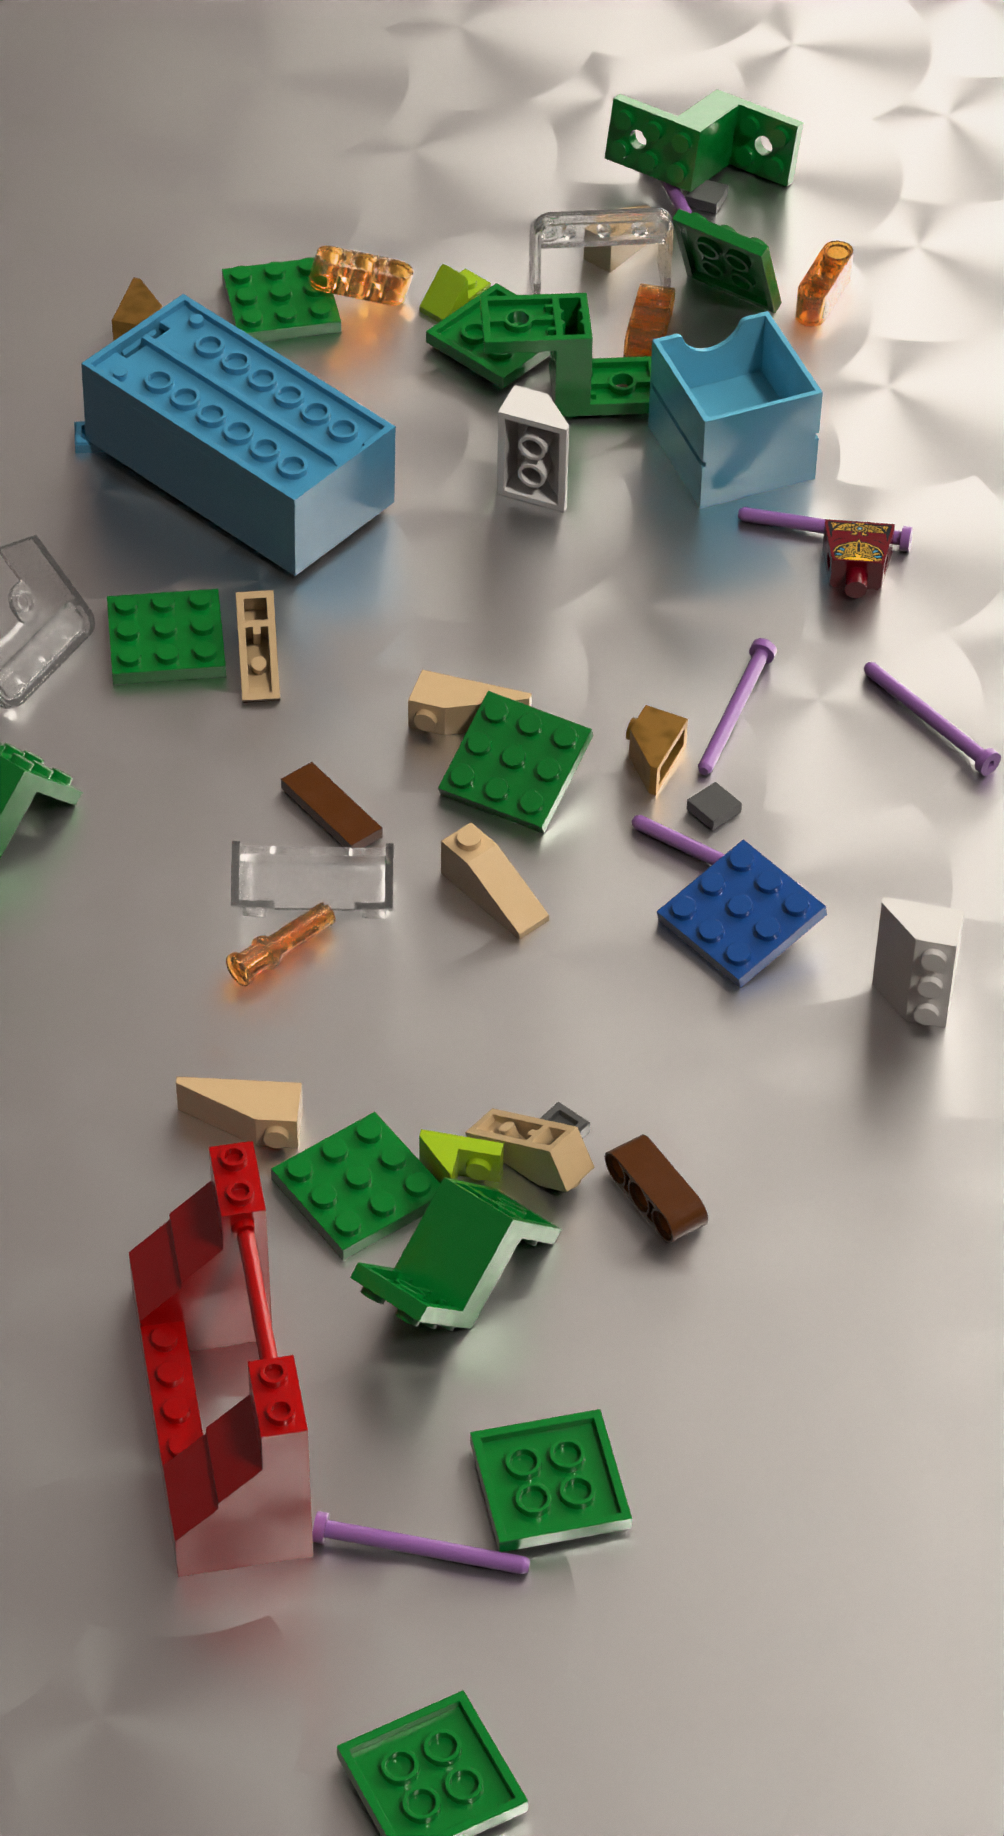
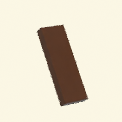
[281,762,383,855]

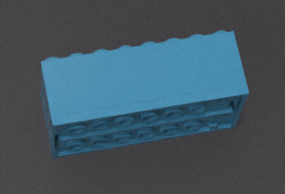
[81,294,396,576]

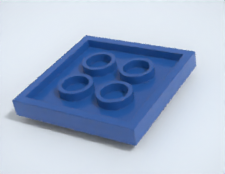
[657,839,827,988]

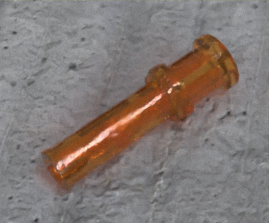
[226,902,336,987]

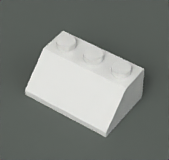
[497,385,569,512]
[872,896,964,1028]

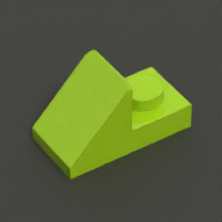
[419,264,491,323]
[419,1129,504,1183]

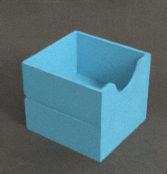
[648,311,823,509]

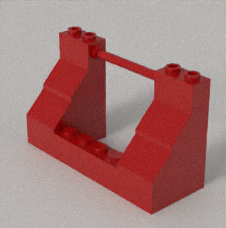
[129,1141,313,1577]

